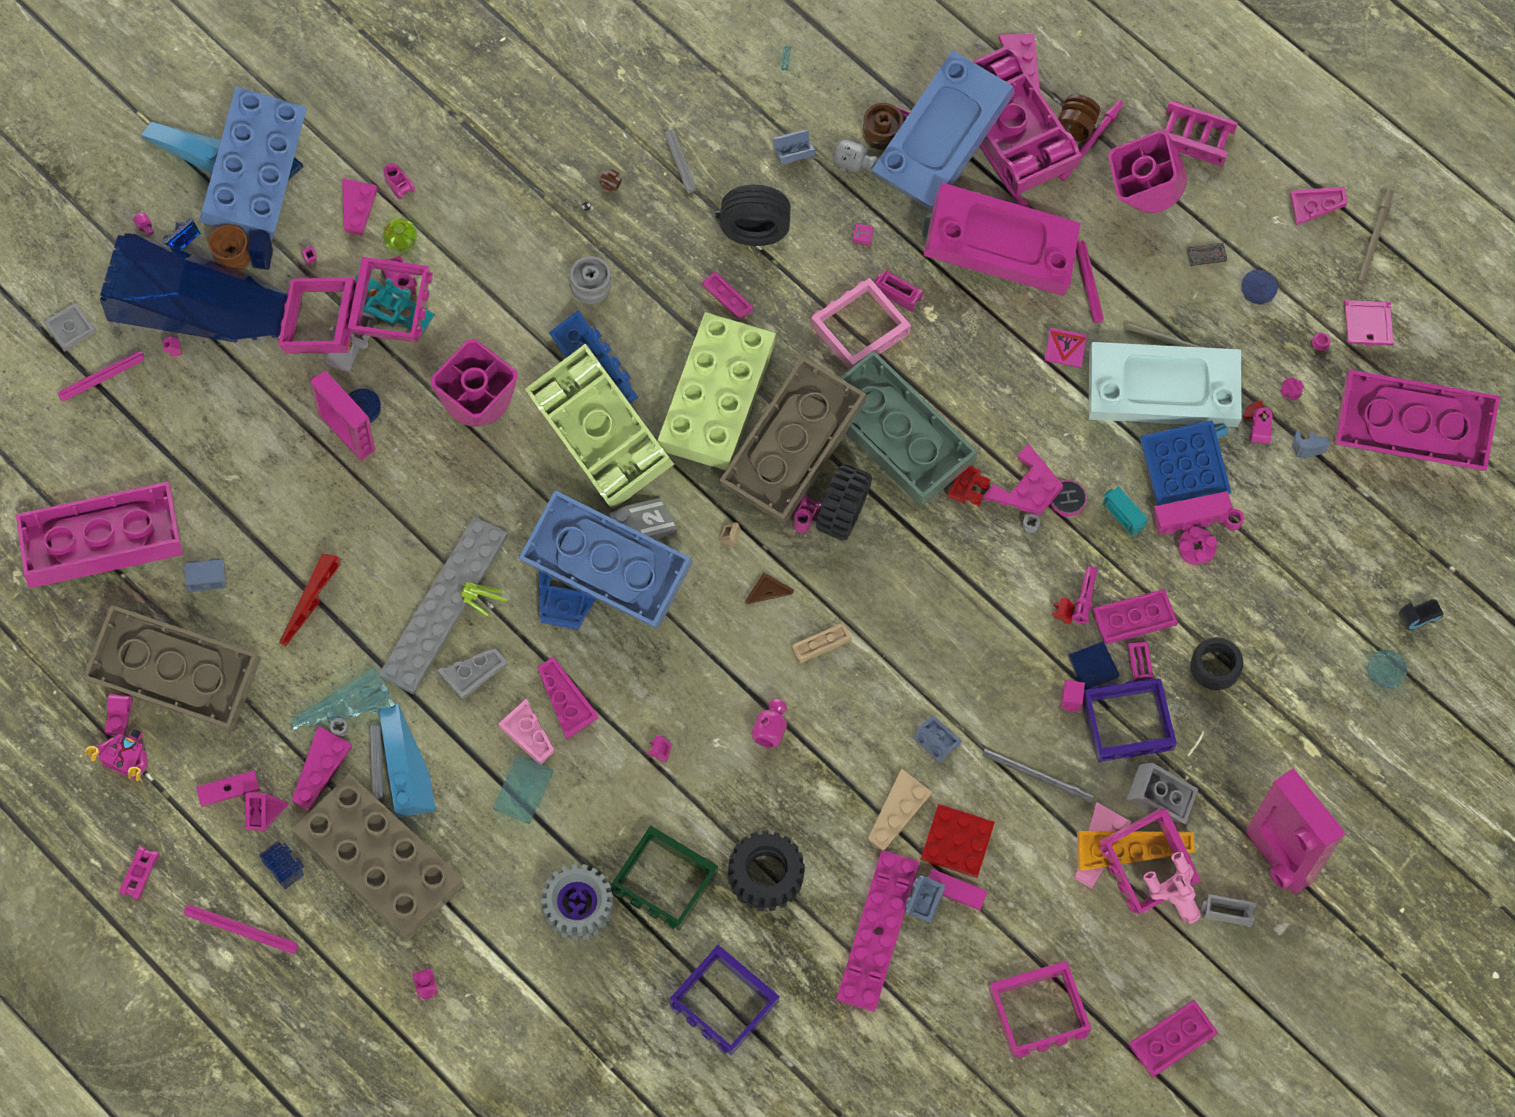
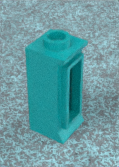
[1102,486,1149,537]

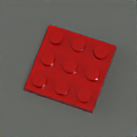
[920,804,995,878]

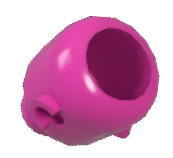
[751,699,787,748]

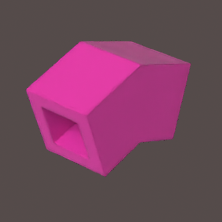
[300,246,317,265]
[162,336,182,357]

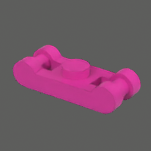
[119,846,160,900]

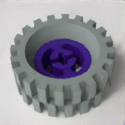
[541,864,613,941]

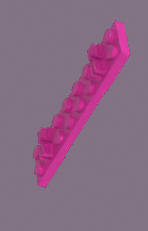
[836,850,920,1012]

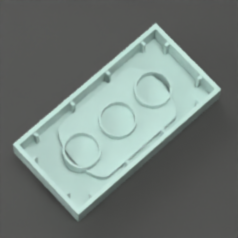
[1089,342,1242,427]

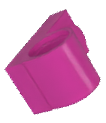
[105,693,133,736]

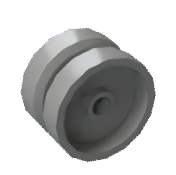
[570,256,611,304]

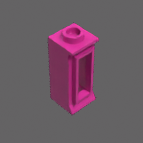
[874,269,923,313]

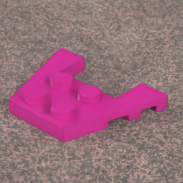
[984,444,1063,515]

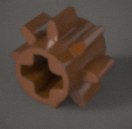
[599,169,622,193]

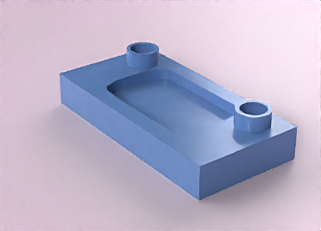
[872,50,1015,211]
[519,490,693,630]

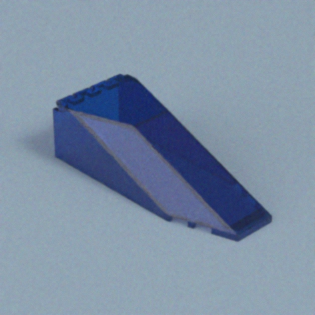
[100,233,302,343]

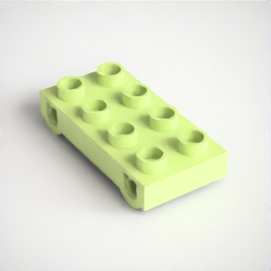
[658,312,776,470]
[525,344,674,510]

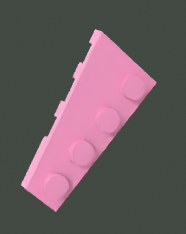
[1075,802,1131,889]

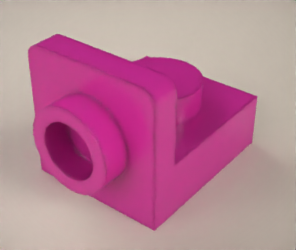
[412,968,438,1000]

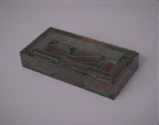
[1187,243,1227,266]

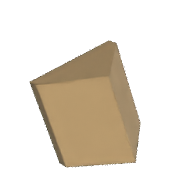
[719,522,741,547]

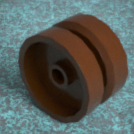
[863,103,903,150]

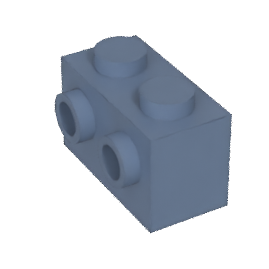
[184,558,227,592]

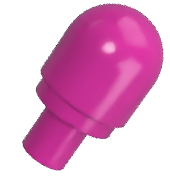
[134,212,154,236]

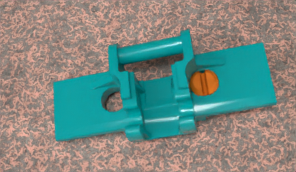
[355,273,435,336]

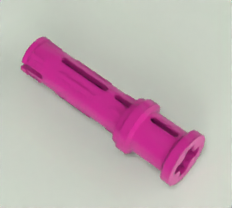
[1072,566,1098,624]

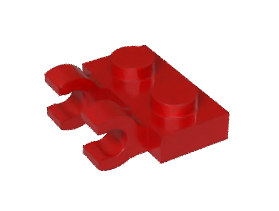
[948,466,991,506]

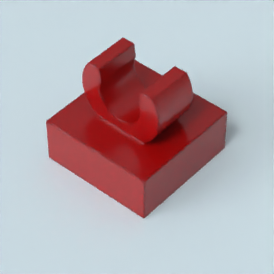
[1051,598,1075,624]

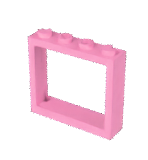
[811,278,911,370]

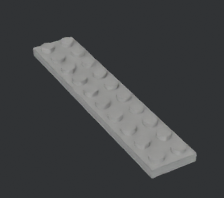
[379,517,508,694]

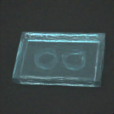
[493,756,553,824]

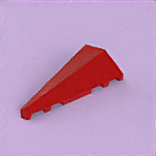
[279,553,341,647]

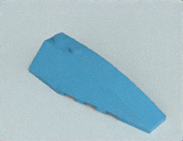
[141,122,221,174]
[379,703,436,818]

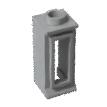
[1201,894,1256,928]

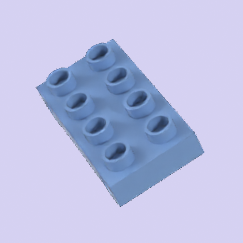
[199,86,307,242]

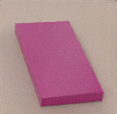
[1092,589,1178,645]
[1128,1000,1218,1078]

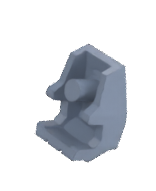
[1292,431,1330,458]

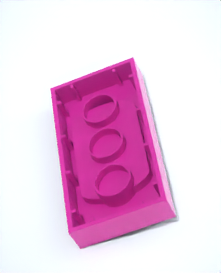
[924,183,1081,296]
[1333,370,1500,471]
[16,481,184,588]
[1245,768,1346,895]

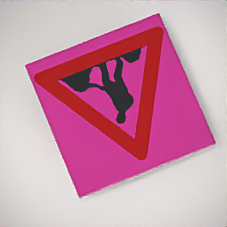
[1045,328,1087,368]

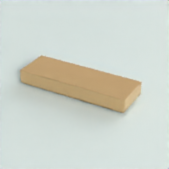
[791,622,852,663]

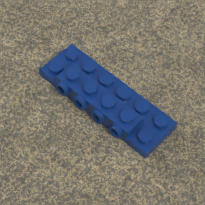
[549,311,639,404]

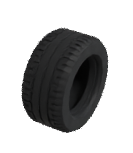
[720,184,791,246]

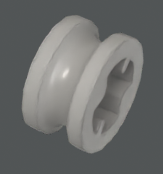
[1022,514,1040,533]
[330,718,348,738]

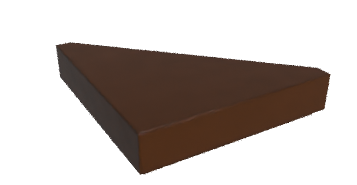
[745,573,794,604]

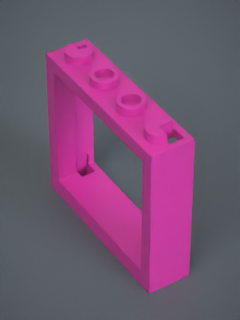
[348,257,433,343]
[278,277,357,354]
[310,370,375,461]
[1099,808,1201,914]
[988,961,1091,1058]

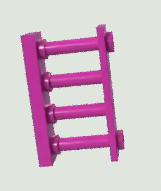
[1159,101,1238,167]

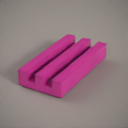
[1128,642,1154,682]

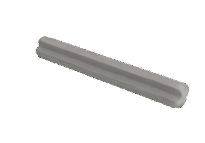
[665,130,696,193]
[370,725,383,801]

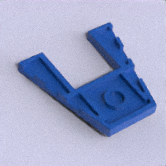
[539,571,596,630]

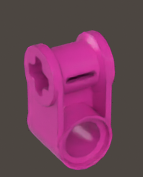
[384,163,415,200]
[1250,408,1273,444]
[793,494,823,533]

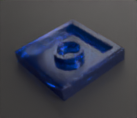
[1068,641,1120,690]

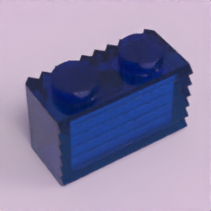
[247,230,273,270]
[259,841,304,889]

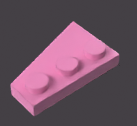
[498,698,554,765]

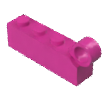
[1152,491,1244,535]

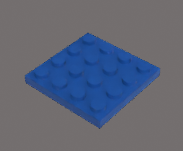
[1139,420,1232,506]

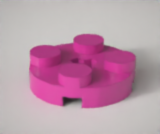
[1178,527,1217,565]

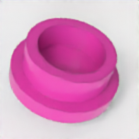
[1312,333,1331,351]

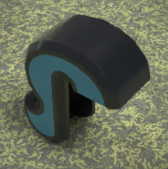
[1398,599,1444,630]

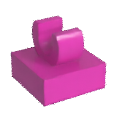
[647,736,672,762]

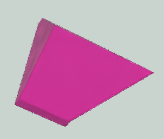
[245,792,289,831]

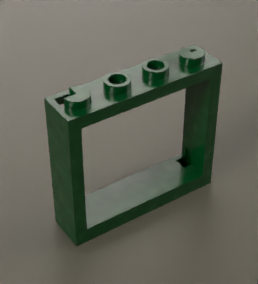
[611,825,718,931]

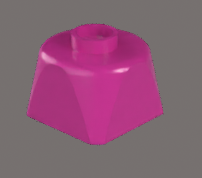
[1108,130,1187,214]
[431,339,517,427]

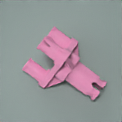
[1144,852,1201,924]

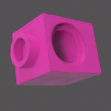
[1061,680,1085,712]

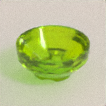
[383,219,417,251]

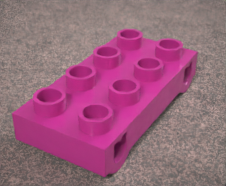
[972,45,1082,195]

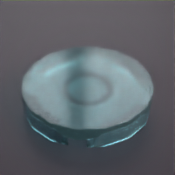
[1367,650,1407,688]

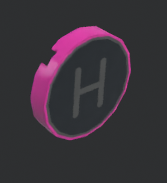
[1050,480,1087,517]

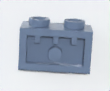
[913,716,962,763]

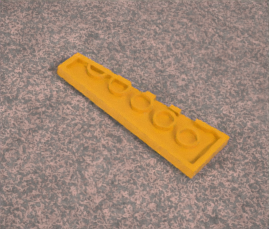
[1077,831,1195,871]

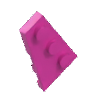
[1290,187,1348,226]

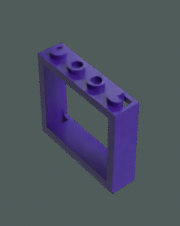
[1083,678,1177,762]
[670,945,780,1056]

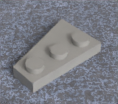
[437,648,508,700]

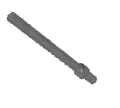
[982,749,1094,803]

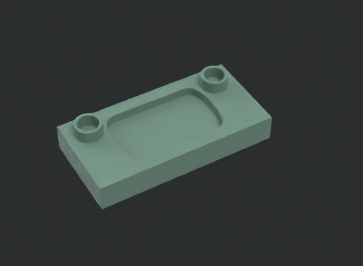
[840,350,978,507]

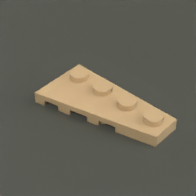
[868,768,933,851]

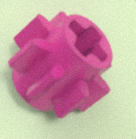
[1280,377,1305,401]

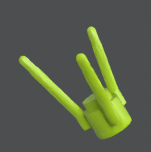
[460,582,508,616]

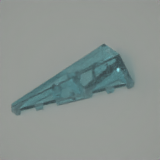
[290,667,396,729]

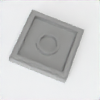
[44,303,96,352]

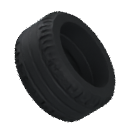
[1190,637,1243,690]

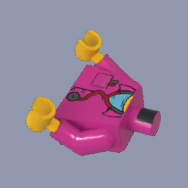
[85,729,148,781]

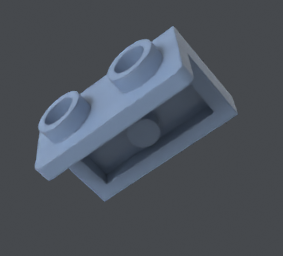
[773,130,815,164]
[905,876,946,923]

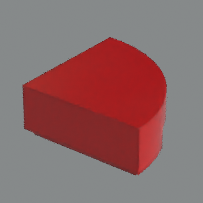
[1243,400,1263,419]

